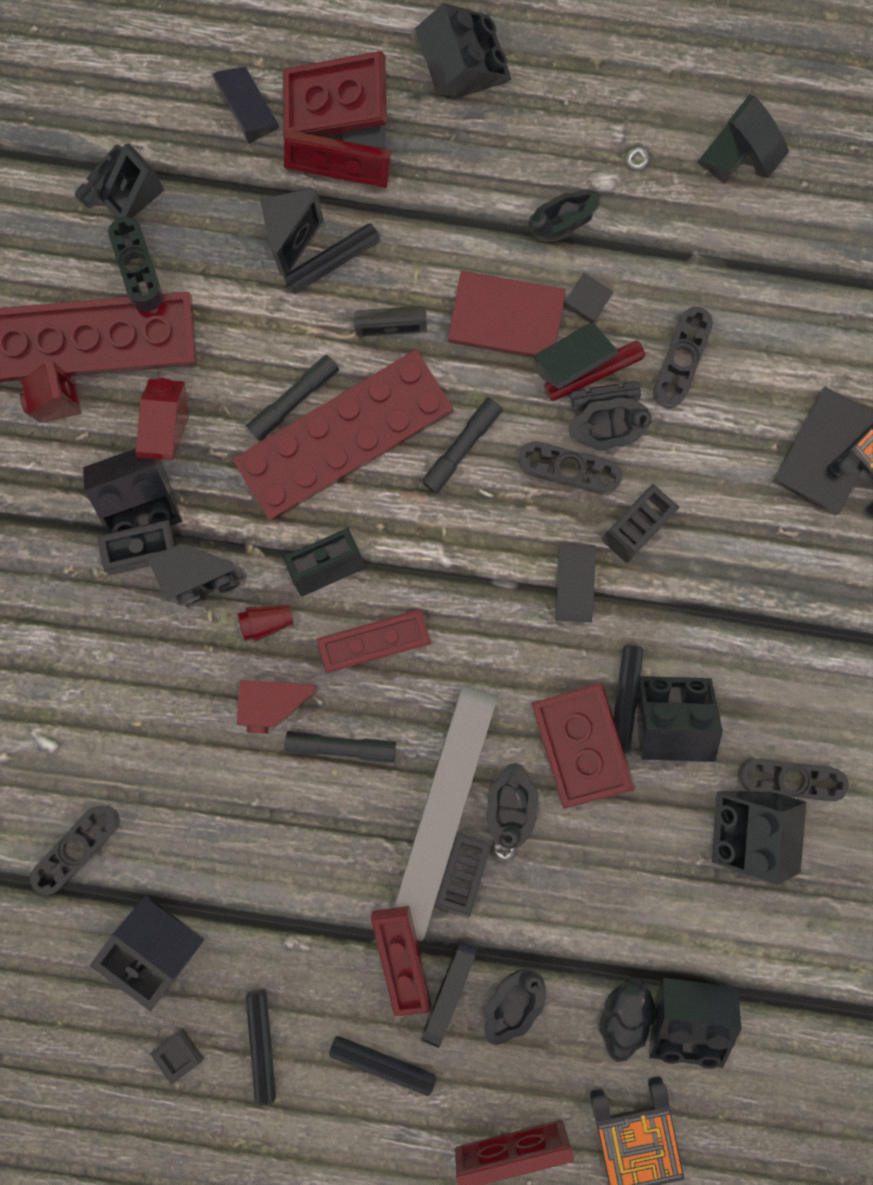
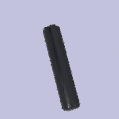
[284,223,380,293]
[614,645,644,753]
[246,990,276,1106]
[329,1036,436,1096]

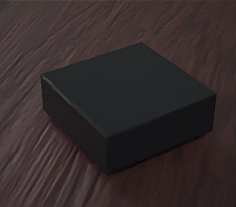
[563,273,613,324]
[150,1028,204,1084]

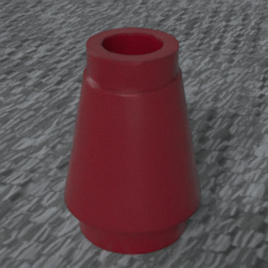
[237,604,294,643]

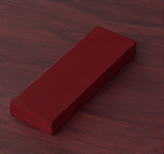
[284,130,392,188]
[316,609,431,674]
[370,906,432,1017]

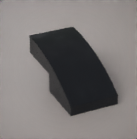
[728,94,789,178]
[555,543,596,623]

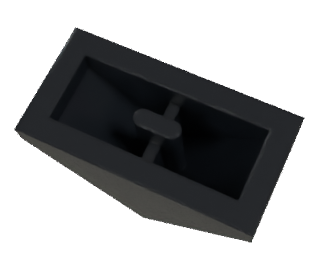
[99,143,164,218]

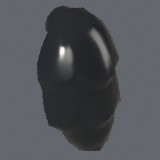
[529,190,600,242]
[568,398,652,450]
[486,763,538,849]
[484,969,546,1045]
[599,977,655,1062]

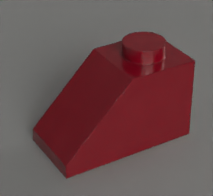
[20,361,82,423]
[136,378,189,460]
[237,680,318,734]

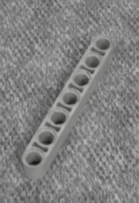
[394,685,498,942]

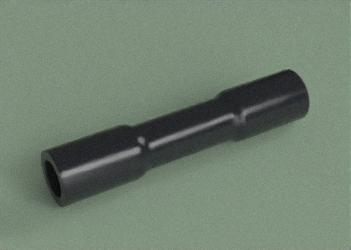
[245,354,339,441]
[420,397,503,494]
[284,731,396,763]

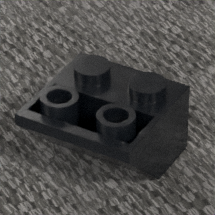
[415,3,511,97]
[83,448,183,534]
[148,544,247,608]
[637,676,723,762]
[712,791,807,885]
[89,895,205,1012]
[649,978,742,1069]

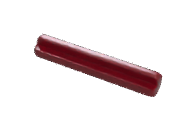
[544,340,645,401]

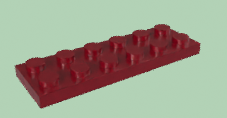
[0,292,197,382]
[232,349,454,522]

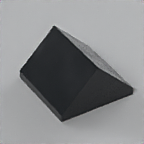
[260,188,324,276]

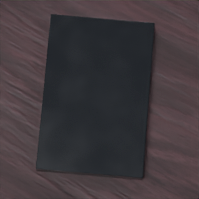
[772,386,873,516]

